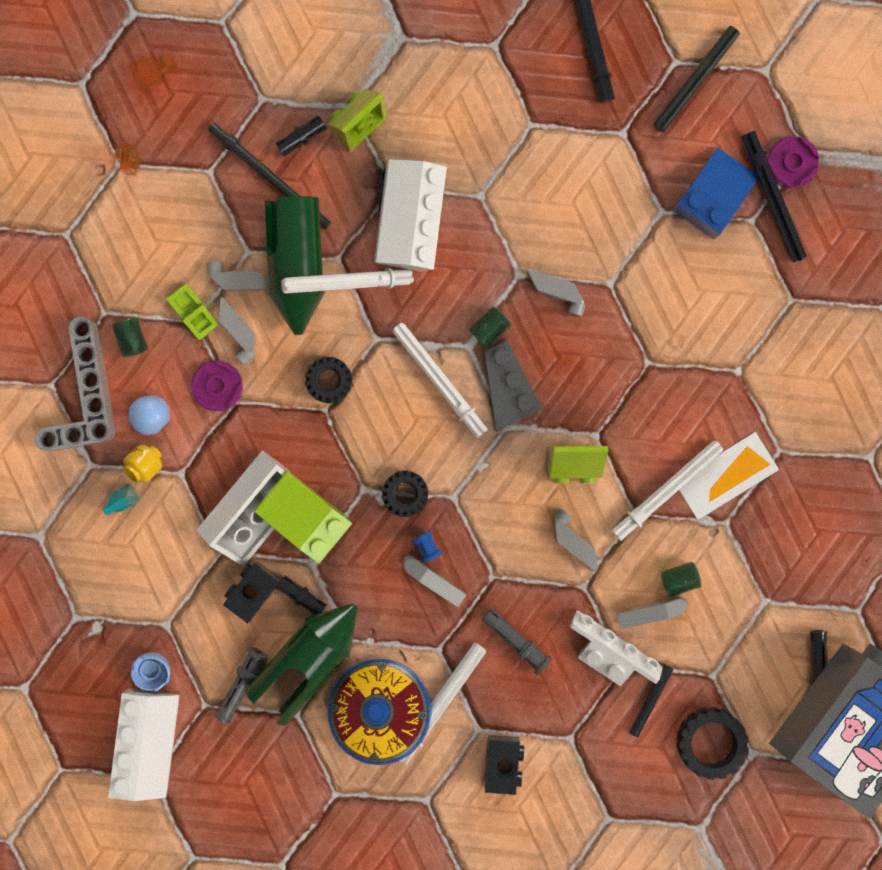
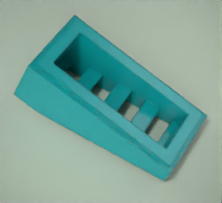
[103,484,140,515]

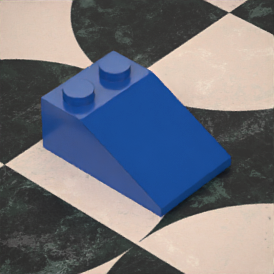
[673,147,758,239]

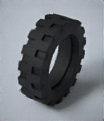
[677,707,749,780]

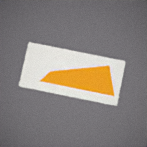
[679,432,779,520]

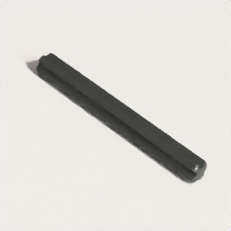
[653,26,740,133]

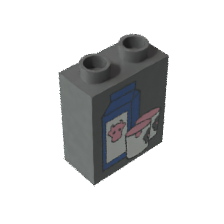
[769,643,882,819]

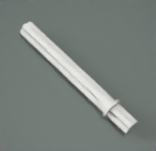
[281,268,414,293]
[392,323,488,438]
[611,441,723,541]
[400,643,486,765]

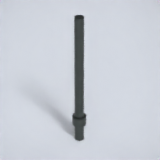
[208,122,331,230]

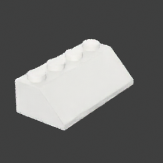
[374,159,447,272]
[196,451,305,566]
[108,688,180,801]

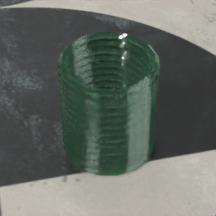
[469,306,511,348]
[112,317,149,358]
[661,561,702,598]

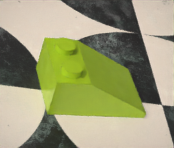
[327,89,387,152]
[547,446,608,483]
[254,470,352,564]

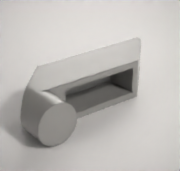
[207,262,269,292]
[527,268,585,317]
[219,297,256,366]
[554,509,598,572]
[402,556,467,607]
[617,596,688,629]

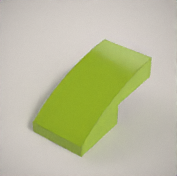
[166,283,219,340]

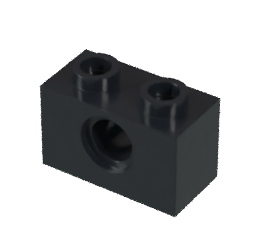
[223,561,282,624]
[484,735,524,795]

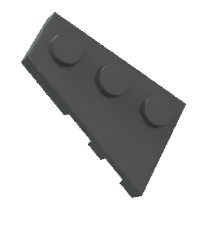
[484,340,542,432]

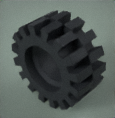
[305,356,353,404]
[382,471,428,517]

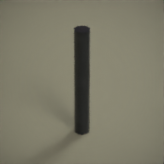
[629,664,674,738]

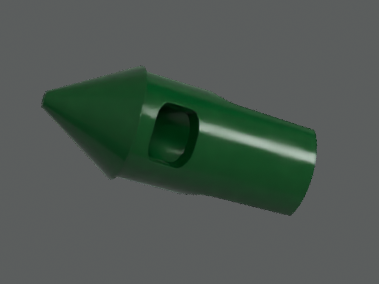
[265,196,326,335]
[245,603,358,726]

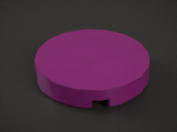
[767,136,819,189]
[191,360,243,412]

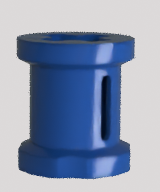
[411,530,443,564]

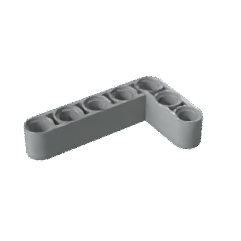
[35,317,116,451]

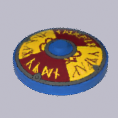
[328,659,432,765]

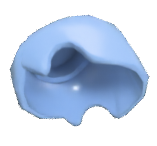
[128,395,170,435]
[131,652,171,691]

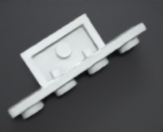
[570,611,663,686]

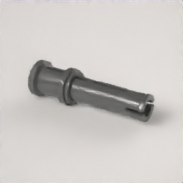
[482,608,552,675]
[215,646,269,724]

